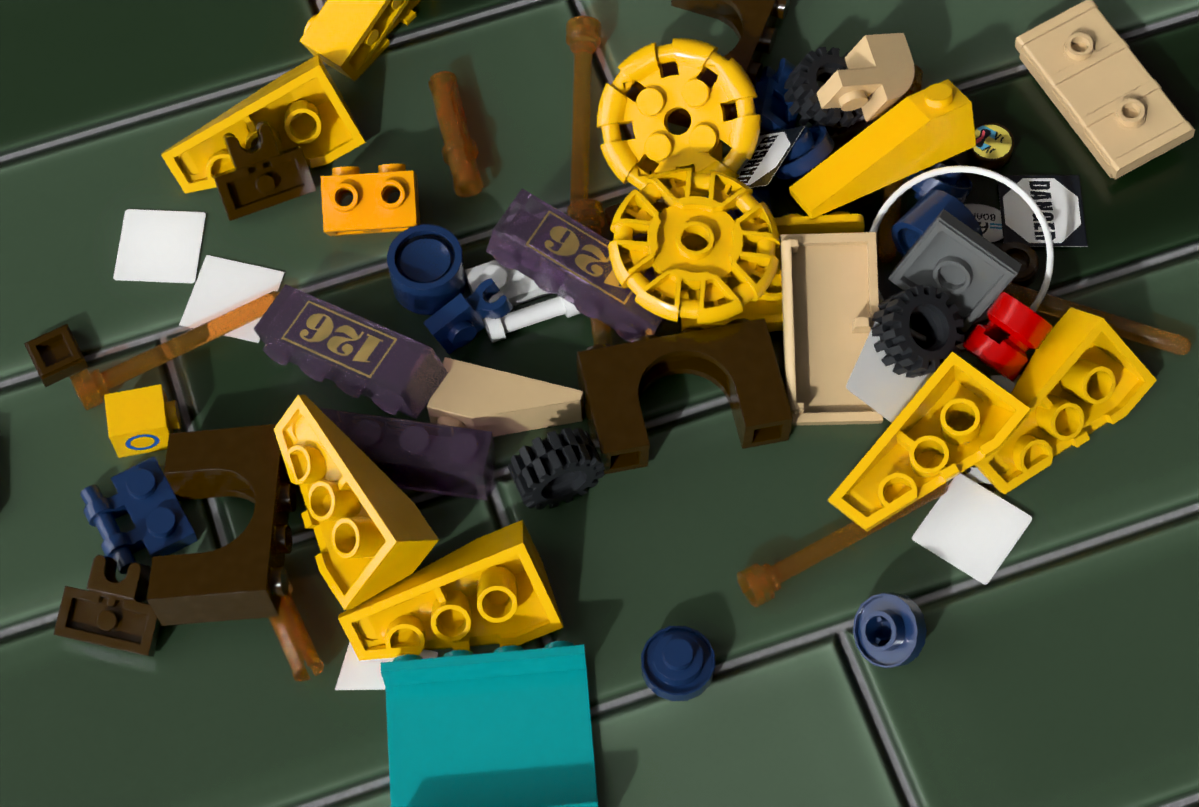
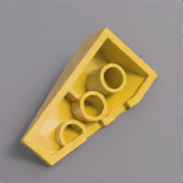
[161,55,366,194]
[789,79,976,219]
[975,307,1157,494]
[828,352,1031,532]
[274,395,439,610]
[338,520,563,661]

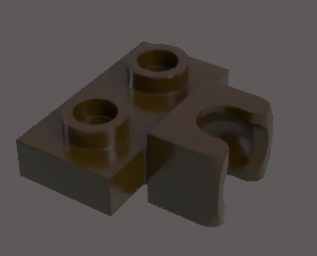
[213,121,316,221]
[53,554,161,657]

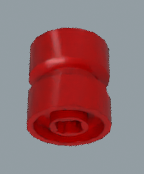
[962,291,1053,382]

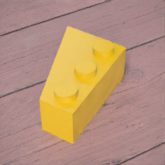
[300,0,421,82]

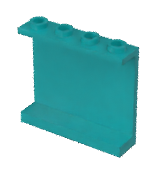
[380,641,598,807]

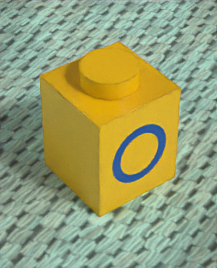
[104,384,181,458]

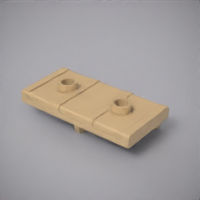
[1015,0,1195,180]
[780,232,883,426]

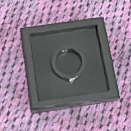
[888,209,1022,333]

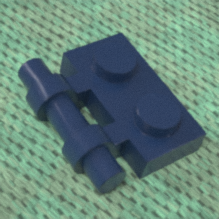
[80,456,198,574]

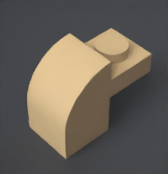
[816,33,915,122]

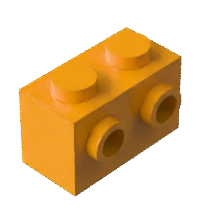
[320,163,420,236]

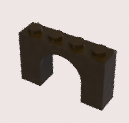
[626,0,791,128]
[576,318,793,475]
[147,424,297,626]

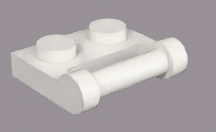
[465,241,581,343]

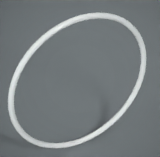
[870,165,1054,349]

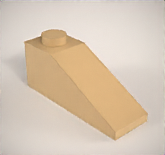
[427,357,585,440]

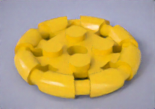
[597,38,761,204]
[608,168,781,324]

